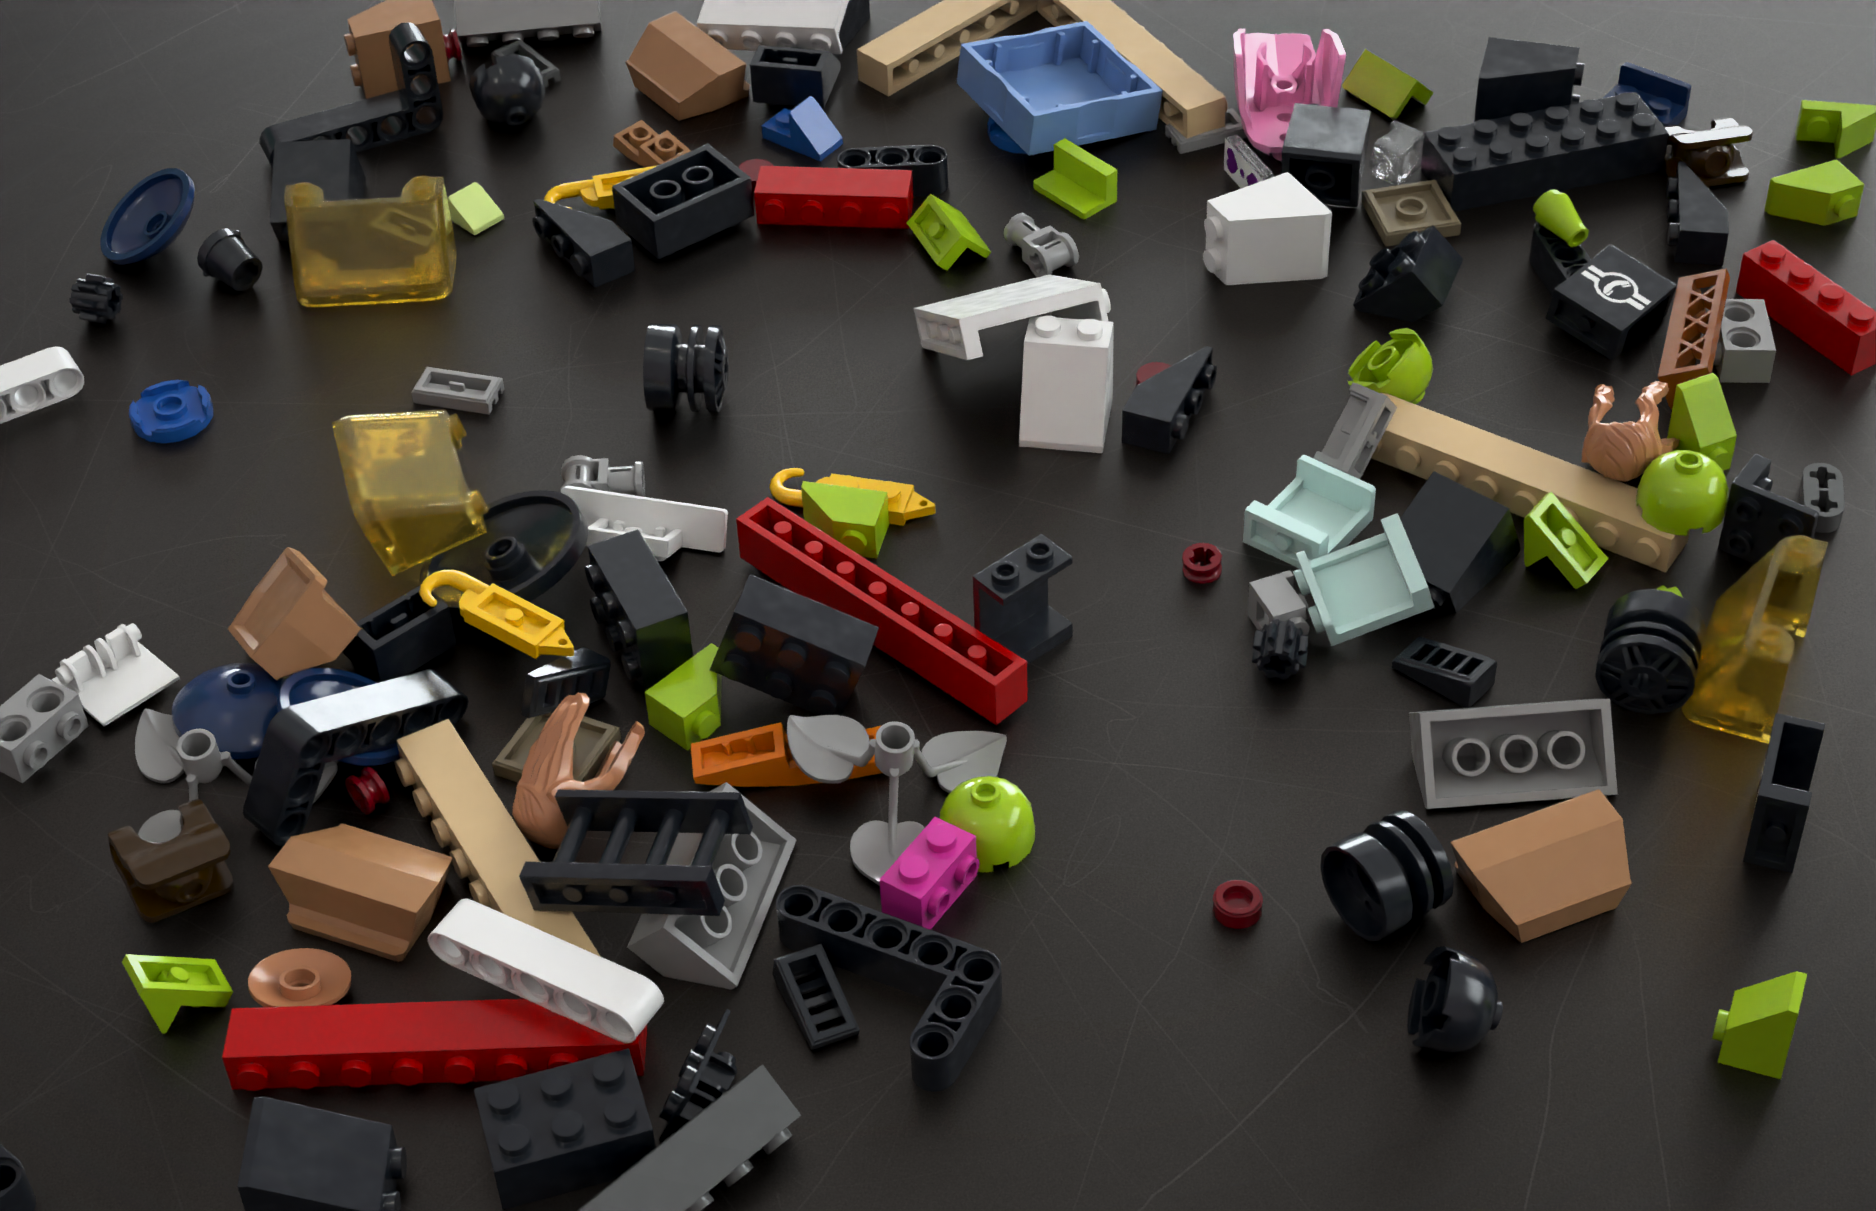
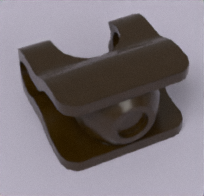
[1664,117,1752,187]
[108,799,233,923]

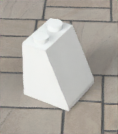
[1203,172,1332,285]
[1019,315,1114,453]

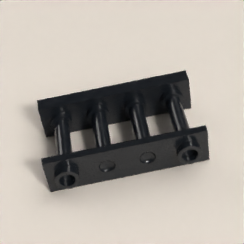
[519,789,753,916]

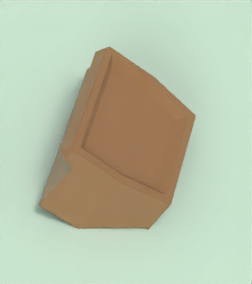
[626,11,750,121]
[228,547,361,680]
[1450,789,1632,943]
[268,823,453,962]

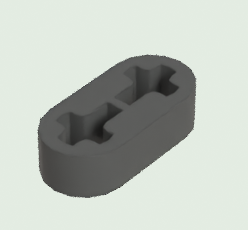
[1799,463,1845,533]

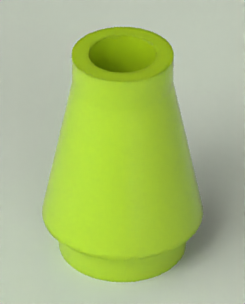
[1533,190,1589,247]

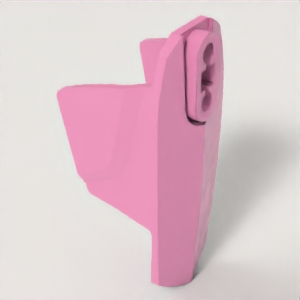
[1233,29,1346,161]

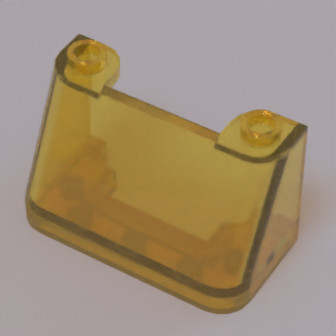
[284,176,457,307]
[332,409,488,576]
[1682,535,1828,744]

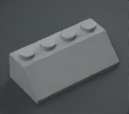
[454,0,602,48]
[1409,698,1618,809]
[627,782,796,989]

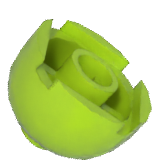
[1348,328,1433,404]
[1636,450,1729,536]
[939,776,1035,873]

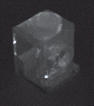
[1369,121,1424,185]

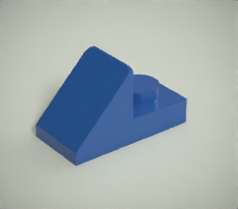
[762,96,843,162]

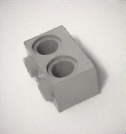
[1703,299,1776,383]
[0,674,89,783]

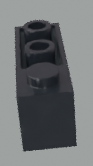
[1666,161,1729,266]
[533,199,635,288]
[1122,346,1217,454]

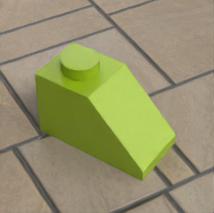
[1764,159,1864,226]
[1667,373,1737,471]
[801,481,889,559]
[645,643,722,751]
[1712,971,1807,1079]

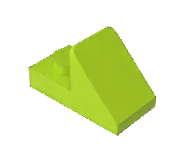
[1795,100,1876,159]
[1524,492,1608,589]
[122,954,233,1034]

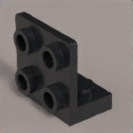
[1718,454,1819,582]

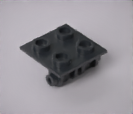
[658,1009,737,1142]

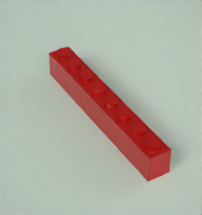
[736,497,1028,725]
[222,999,647,1091]

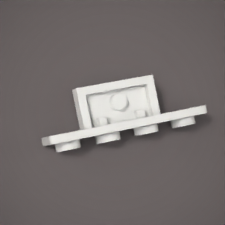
[561,486,728,561]

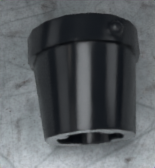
[197,228,263,291]

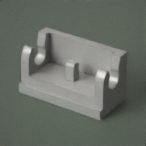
[1313,382,1397,479]

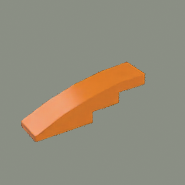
[691,722,882,787]

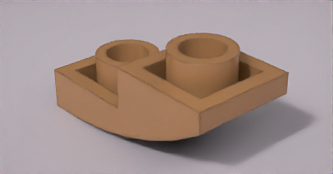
[613,120,691,167]

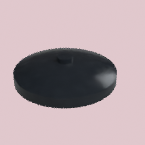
[420,490,588,621]

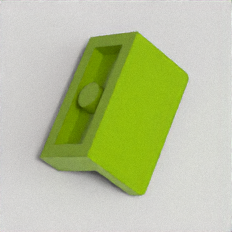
[1342,49,1434,120]
[1033,138,1117,219]
[907,194,991,271]

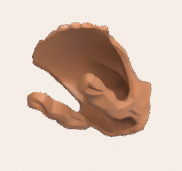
[1581,381,1680,482]
[512,692,645,850]

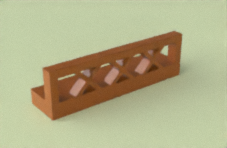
[1658,268,1730,409]

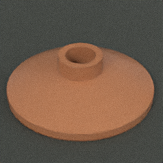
[248,948,351,1007]

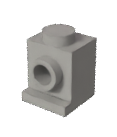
[1248,570,1309,636]

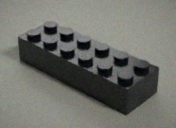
[1421,92,1669,212]

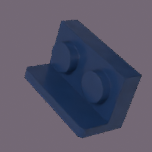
[1603,62,1691,126]

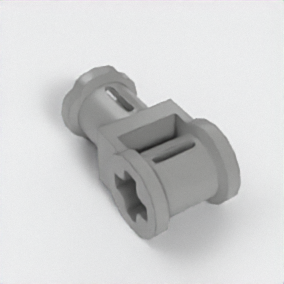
[1003,213,1079,277]
[560,455,645,497]

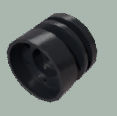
[643,324,729,413]
[1595,589,1706,714]
[1320,810,1454,941]

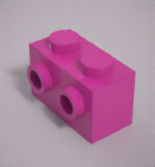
[879,817,979,930]

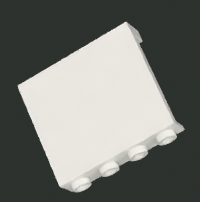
[697,0,849,54]
[914,275,1111,360]

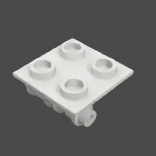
[52,623,180,726]

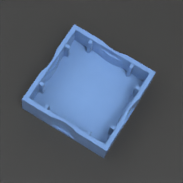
[957,21,1163,156]

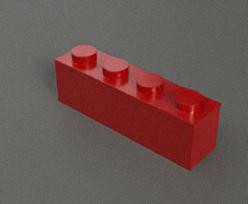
[754,166,914,229]
[1736,240,1876,376]

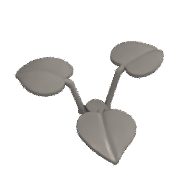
[135,708,338,843]
[787,715,1007,885]

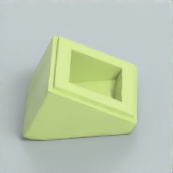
[447,182,504,235]

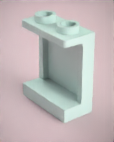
[1243,455,1376,569]
[1293,513,1434,646]

